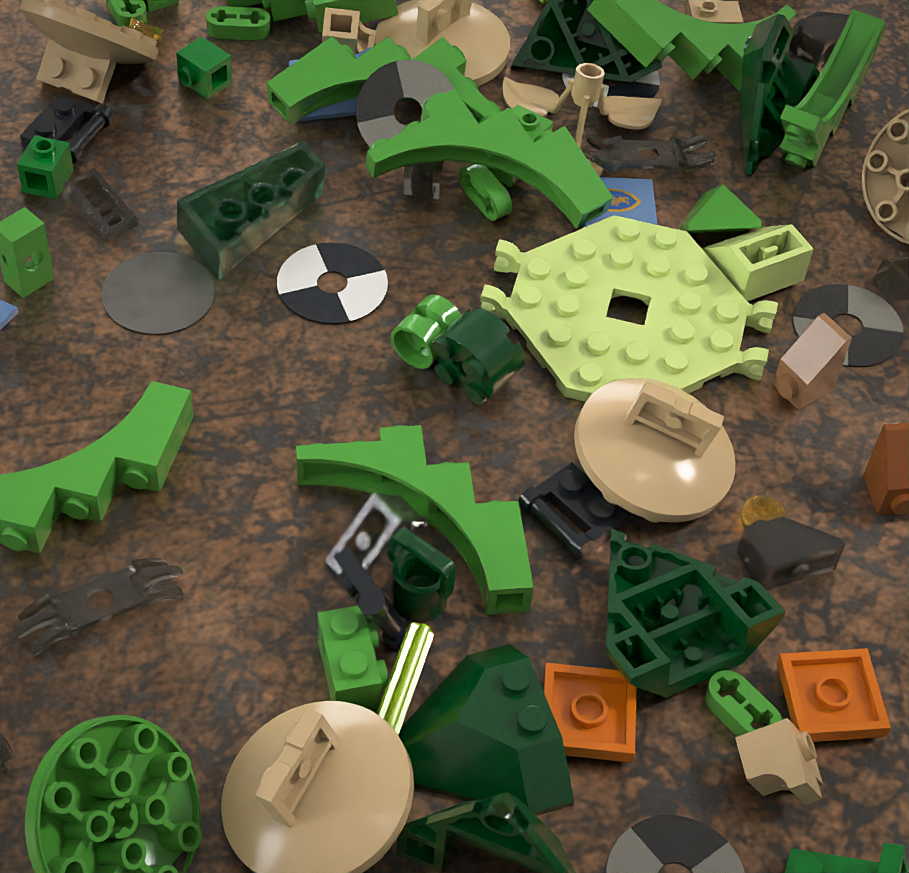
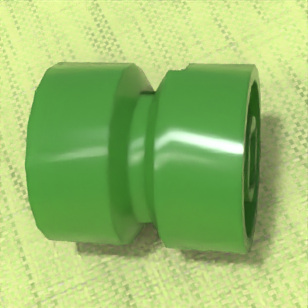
[391,295,461,369]

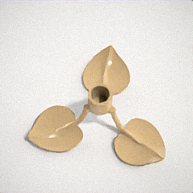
[502,63,662,177]

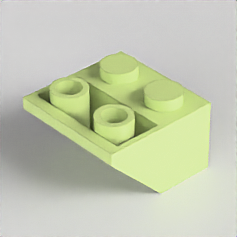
[702,224,813,301]

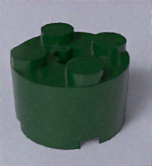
[432,307,525,405]

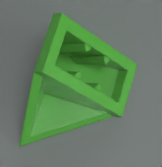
[679,184,761,234]

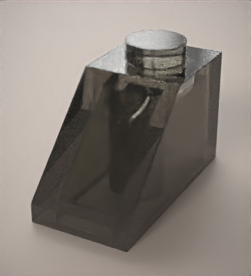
[789,11,850,70]
[325,493,428,579]
[736,516,845,590]

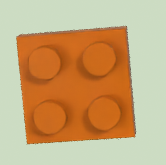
[777,648,891,742]
[543,663,637,763]

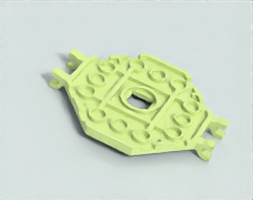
[481,215,778,402]

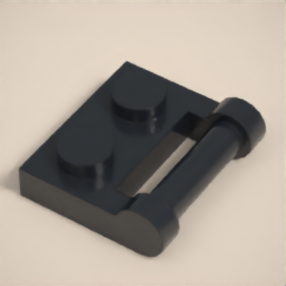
[20,93,115,164]
[518,462,631,560]
[333,545,408,650]

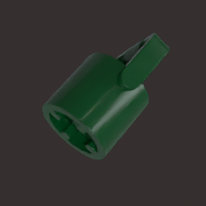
[388,527,456,623]

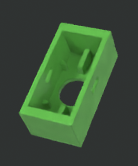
[0,207,54,298]

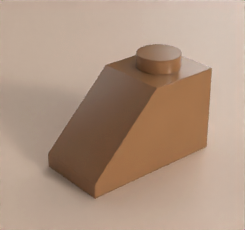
[772,313,852,410]

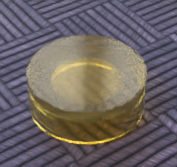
[129,17,164,42]
[741,495,786,538]

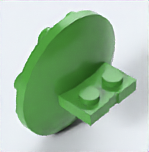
[25,715,202,873]

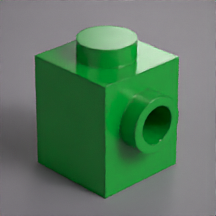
[176,37,233,99]
[17,135,74,199]

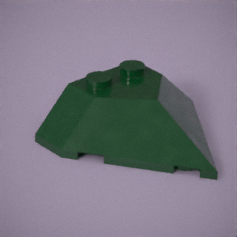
[511,0,663,83]
[740,14,820,176]
[606,529,786,698]
[398,644,574,816]
[396,792,576,873]

